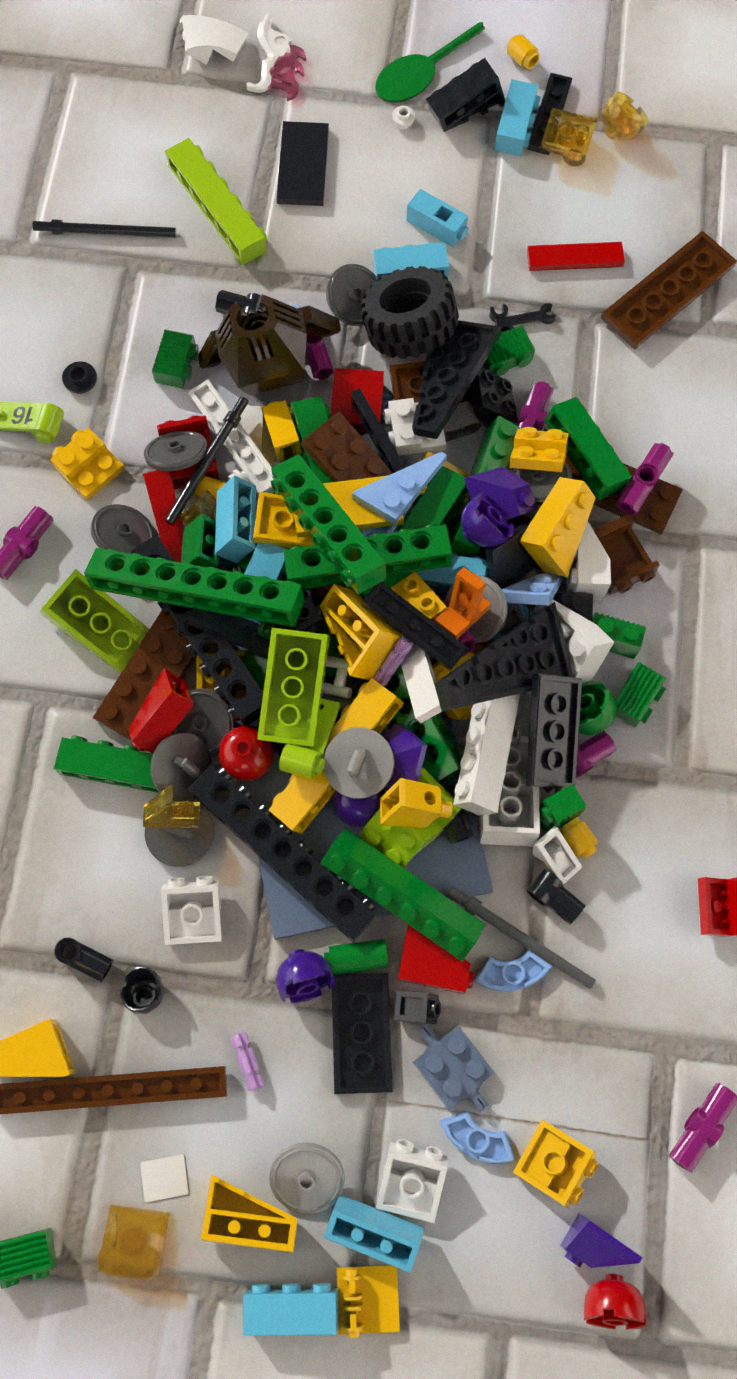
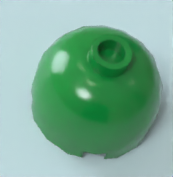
[579,681,616,736]

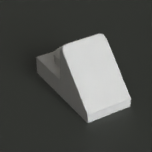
[532,826,583,884]

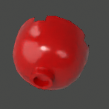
[219,726,274,782]
[584,1274,646,1330]

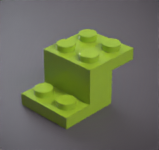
[359,767,462,868]

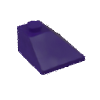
[464,467,538,521]
[382,723,427,790]
[560,1213,643,1268]

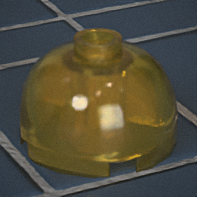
[601,91,649,141]

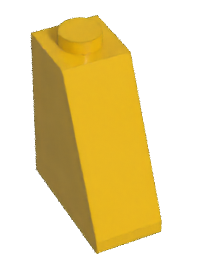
[262,400,302,462]
[0,1019,76,1077]

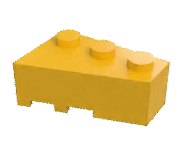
[519,477,596,577]
[320,584,401,681]
[201,1174,298,1253]

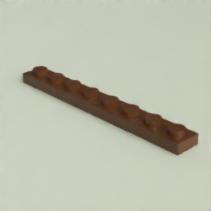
[0,1066,227,1115]

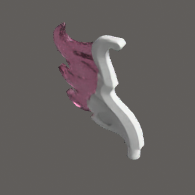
[246,14,306,101]

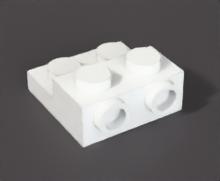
[384,398,446,456]
[161,876,222,945]
[376,1139,448,1223]

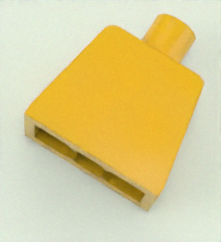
[380,778,453,828]

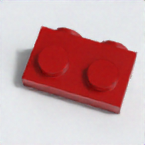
[698,877,737,937]

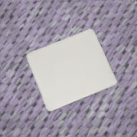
[140,1154,189,1202]

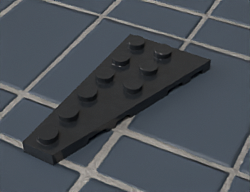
[412,320,502,439]
[434,602,574,712]

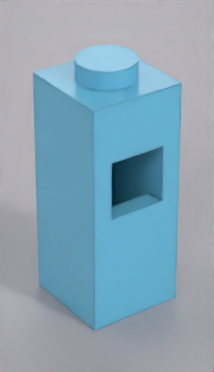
[406,189,469,248]

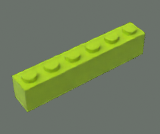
[165,138,267,265]

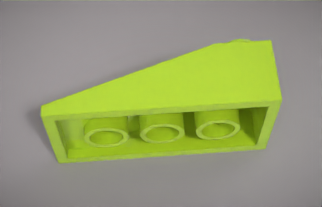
[40,569,149,674]
[257,628,330,747]

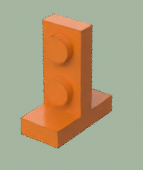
[435,567,491,639]

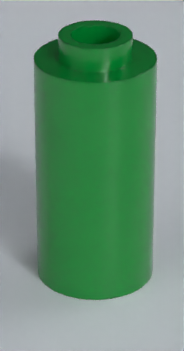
[324,939,389,975]

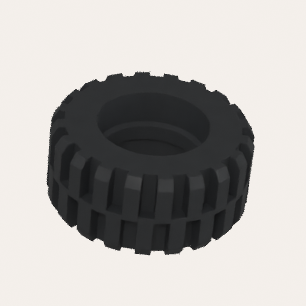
[360,266,459,359]

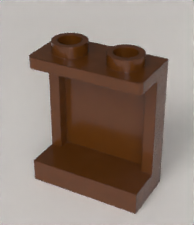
[593,513,660,595]

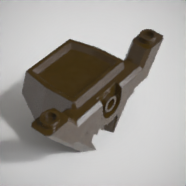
[198,294,341,396]

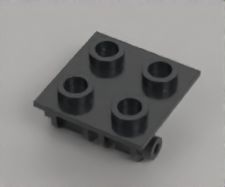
[471,367,518,423]

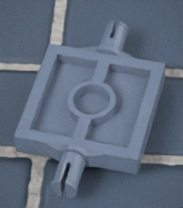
[412,1024,495,1113]

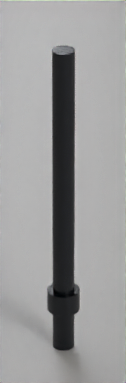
[32,219,176,238]
[165,396,249,526]

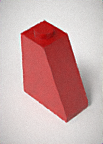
[129,668,194,754]
[397,925,475,994]

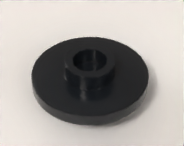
[62,361,97,394]

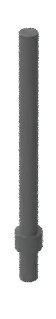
[446,886,596,989]

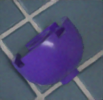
[461,492,514,548]
[332,789,386,827]
[276,949,335,1003]

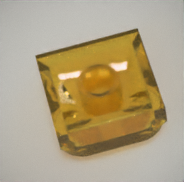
[540,108,597,166]
[98,1205,170,1279]

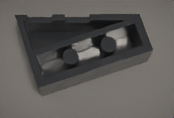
[426,58,506,132]

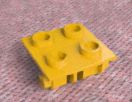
[391,572,447,637]
[337,1265,400,1338]

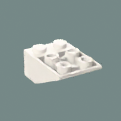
[566,521,611,603]
[530,600,614,683]

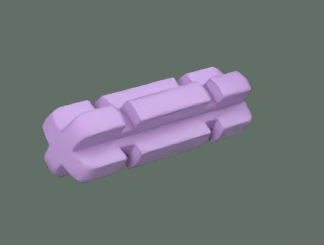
[374,636,413,686]
[231,1032,264,1091]

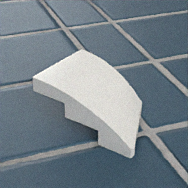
[180,15,249,65]

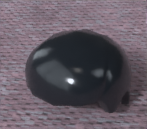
[120,966,164,1014]

